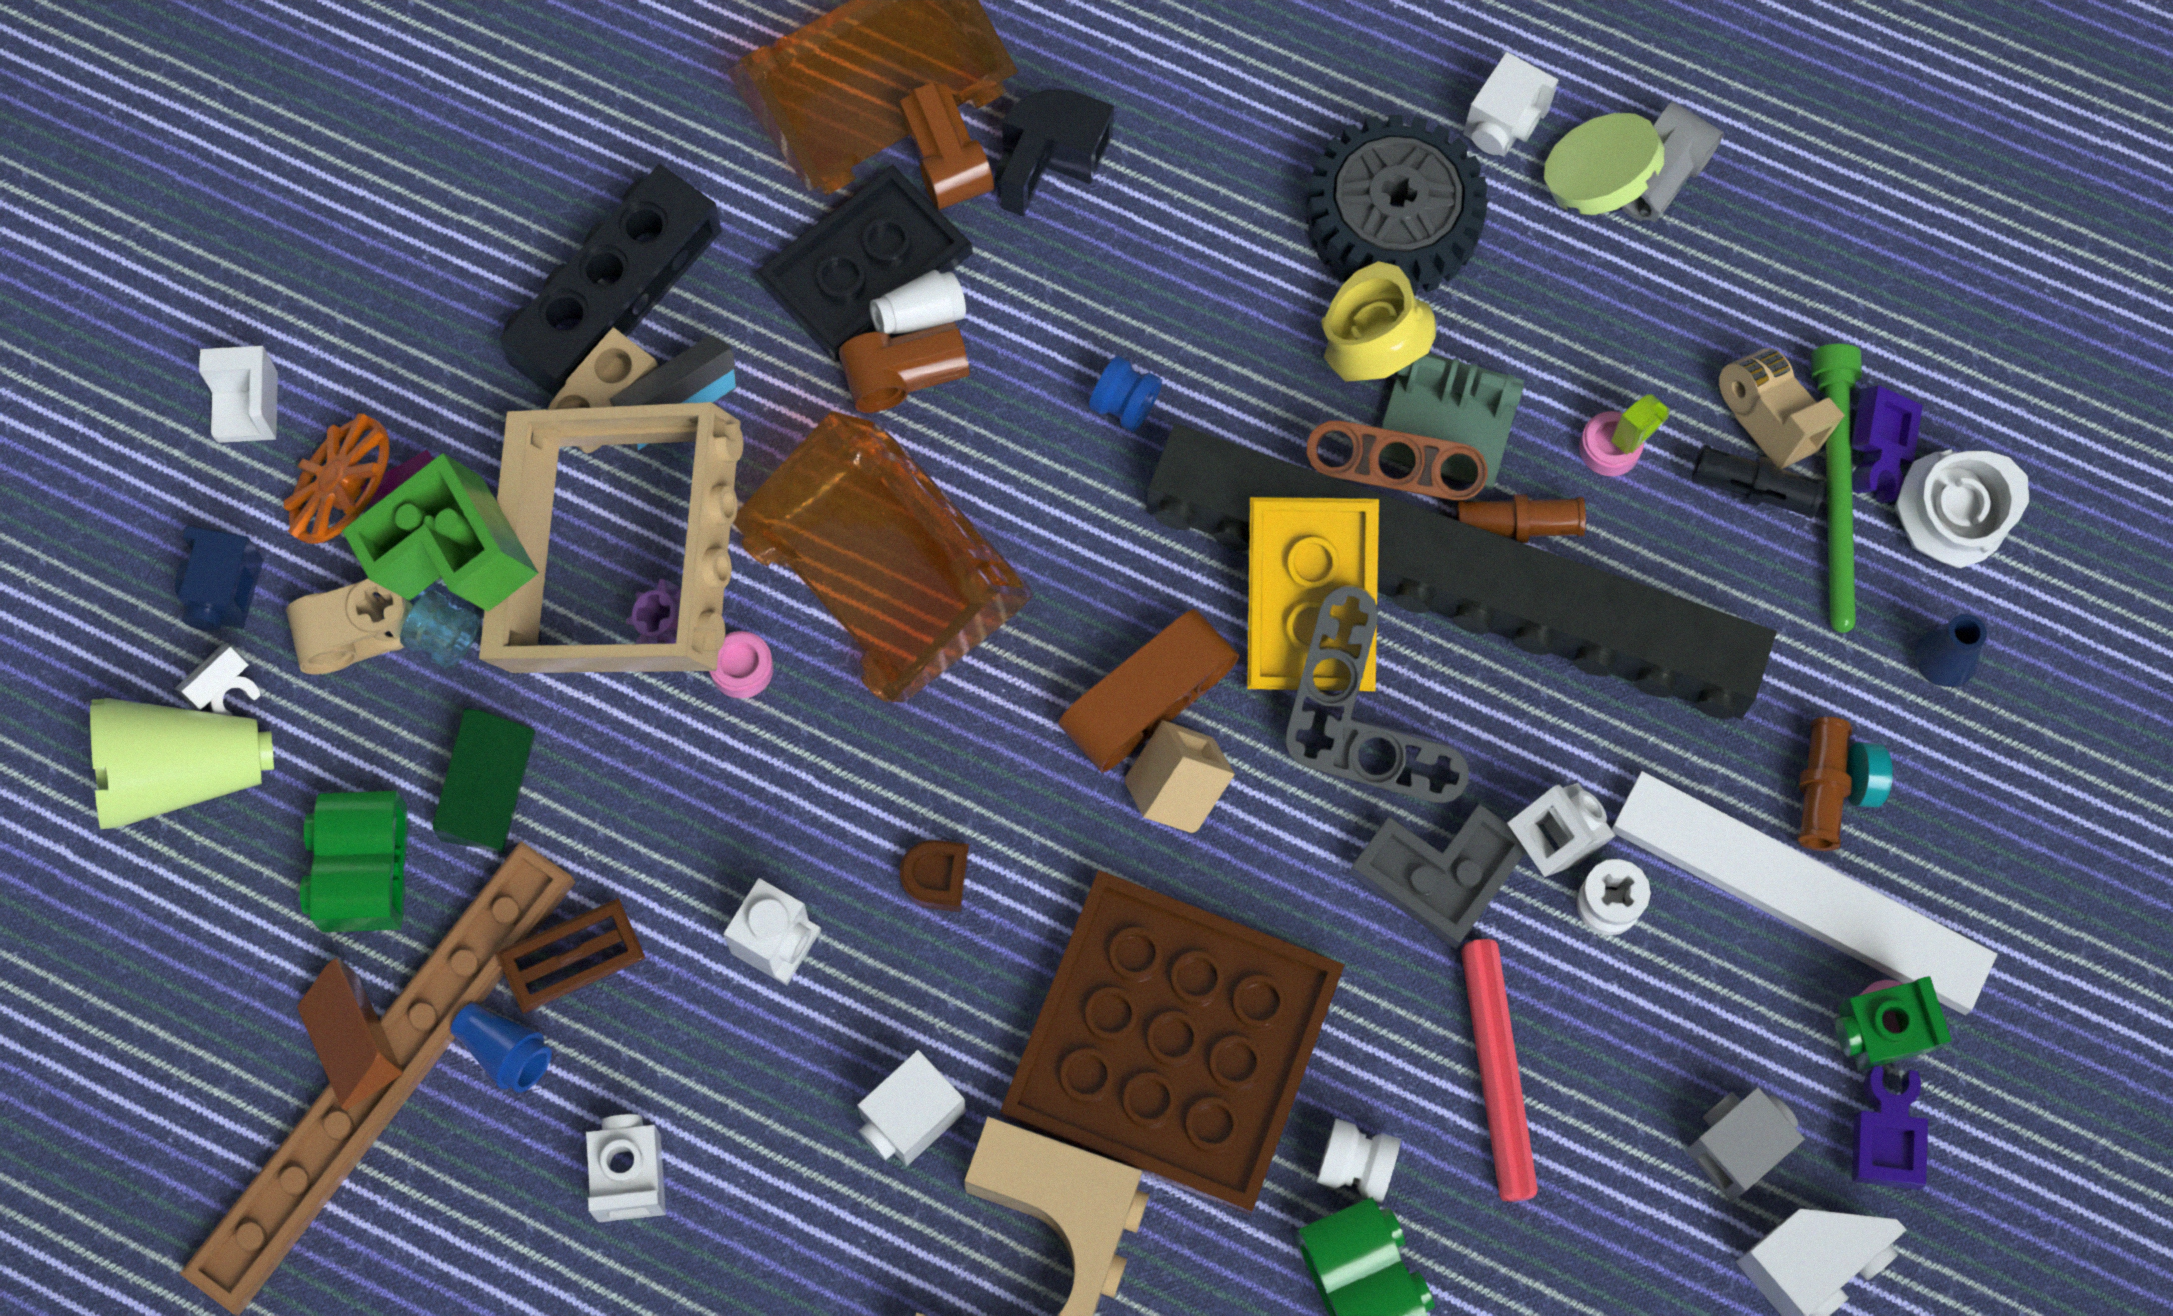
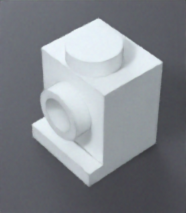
[1463,52,1559,157]
[1507,783,1616,877]
[723,878,821,985]
[586,1114,666,1222]

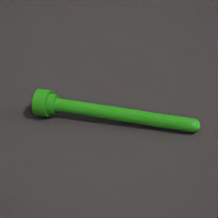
[1811,344,1862,633]

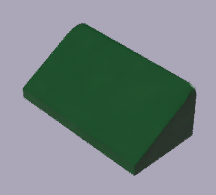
[432,708,536,853]

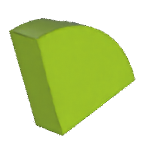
[1611,393,1669,455]

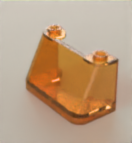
[727,0,1018,196]
[733,411,1033,703]

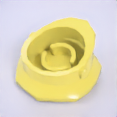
[1321,261,1437,382]

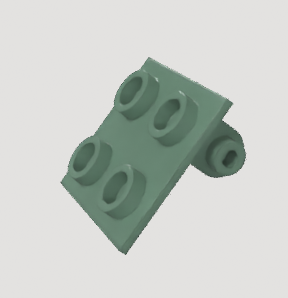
[1380,353,1524,490]

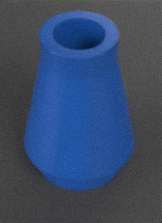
[451,1002,552,1093]

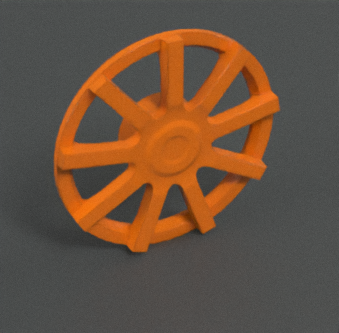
[283,413,390,544]

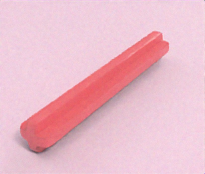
[1461,939,1538,1202]

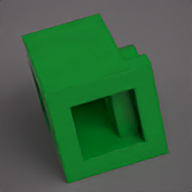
[1835,976,1952,1071]

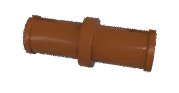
[1456,494,1586,543]
[1798,717,1853,851]

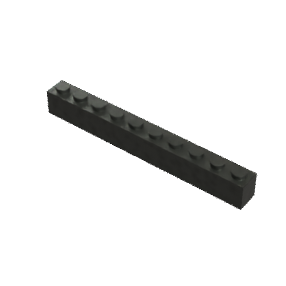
[1146,423,1777,720]

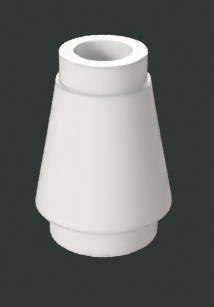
[870,270,966,334]

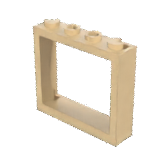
[479,402,743,673]

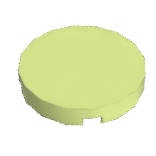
[1544,113,1665,215]

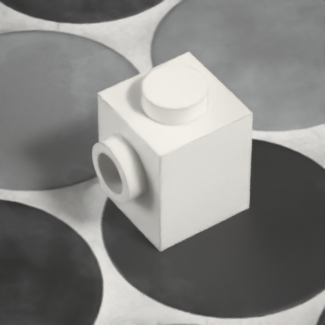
[858,1050,966,1167]

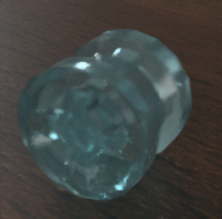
[400,590,480,670]

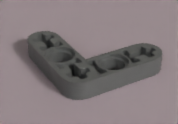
[1286,585,1469,803]

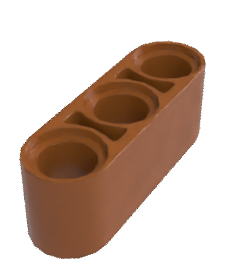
[1307,421,1488,500]
[1058,609,1240,773]

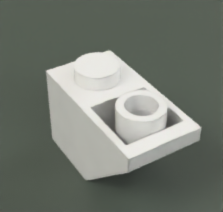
[1736,1209,1907,1316]

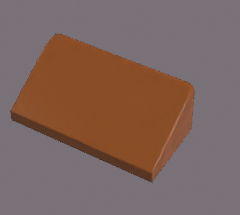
[297,957,403,1111]

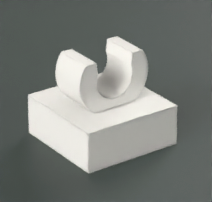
[174,644,260,716]

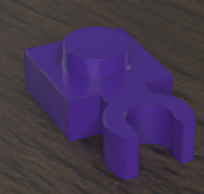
[1851,385,1923,504]
[1852,1066,1928,1190]

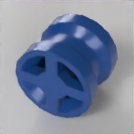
[1089,355,1163,433]

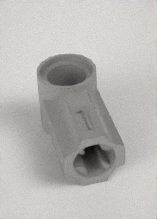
[1622,101,1724,223]

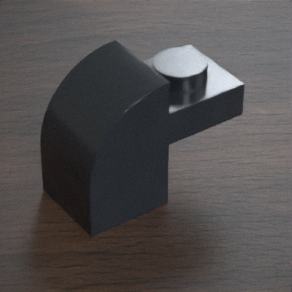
[995,89,1114,217]

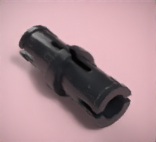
[1691,444,1825,519]

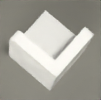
[199,346,278,443]

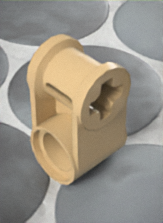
[286,578,420,675]

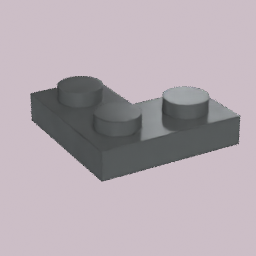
[1349,804,1527,949]

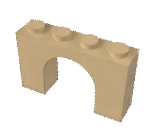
[915,1117,1150,1316]

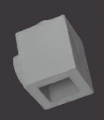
[1685,1087,1805,1202]

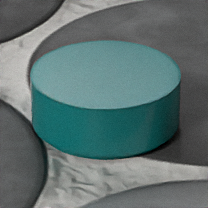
[1846,742,1893,808]

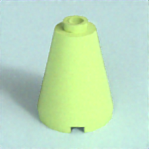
[90,698,274,829]

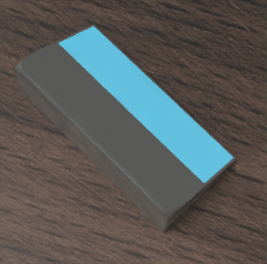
[609,335,737,452]

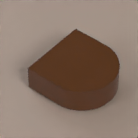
[900,840,969,912]

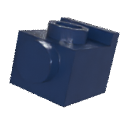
[175,526,264,632]

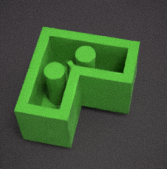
[342,453,539,612]

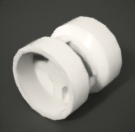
[1316,1118,1401,1203]

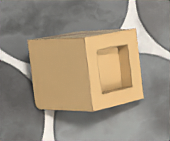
[1125,720,1235,833]

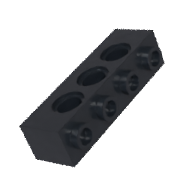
[499,163,722,397]

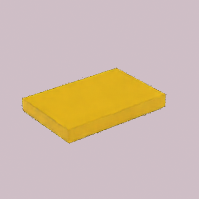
[1247,497,1379,691]

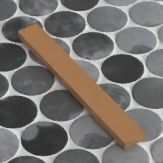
[180,841,576,1316]

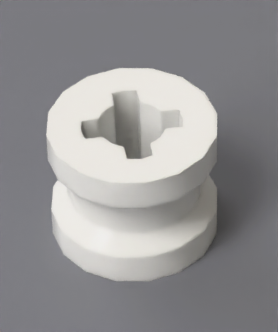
[1576,859,1651,936]

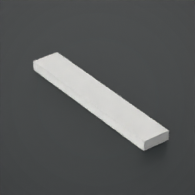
[1611,771,1997,1015]

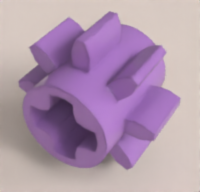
[626,579,681,644]

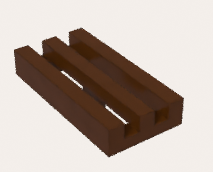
[495,898,646,1015]

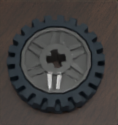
[1306,115,1488,296]

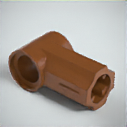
[900,82,995,210]
[838,321,970,413]

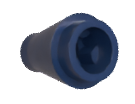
[1915,614,1987,687]

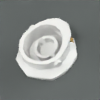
[1895,449,2029,568]

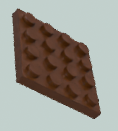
[1000,870,1345,1216]

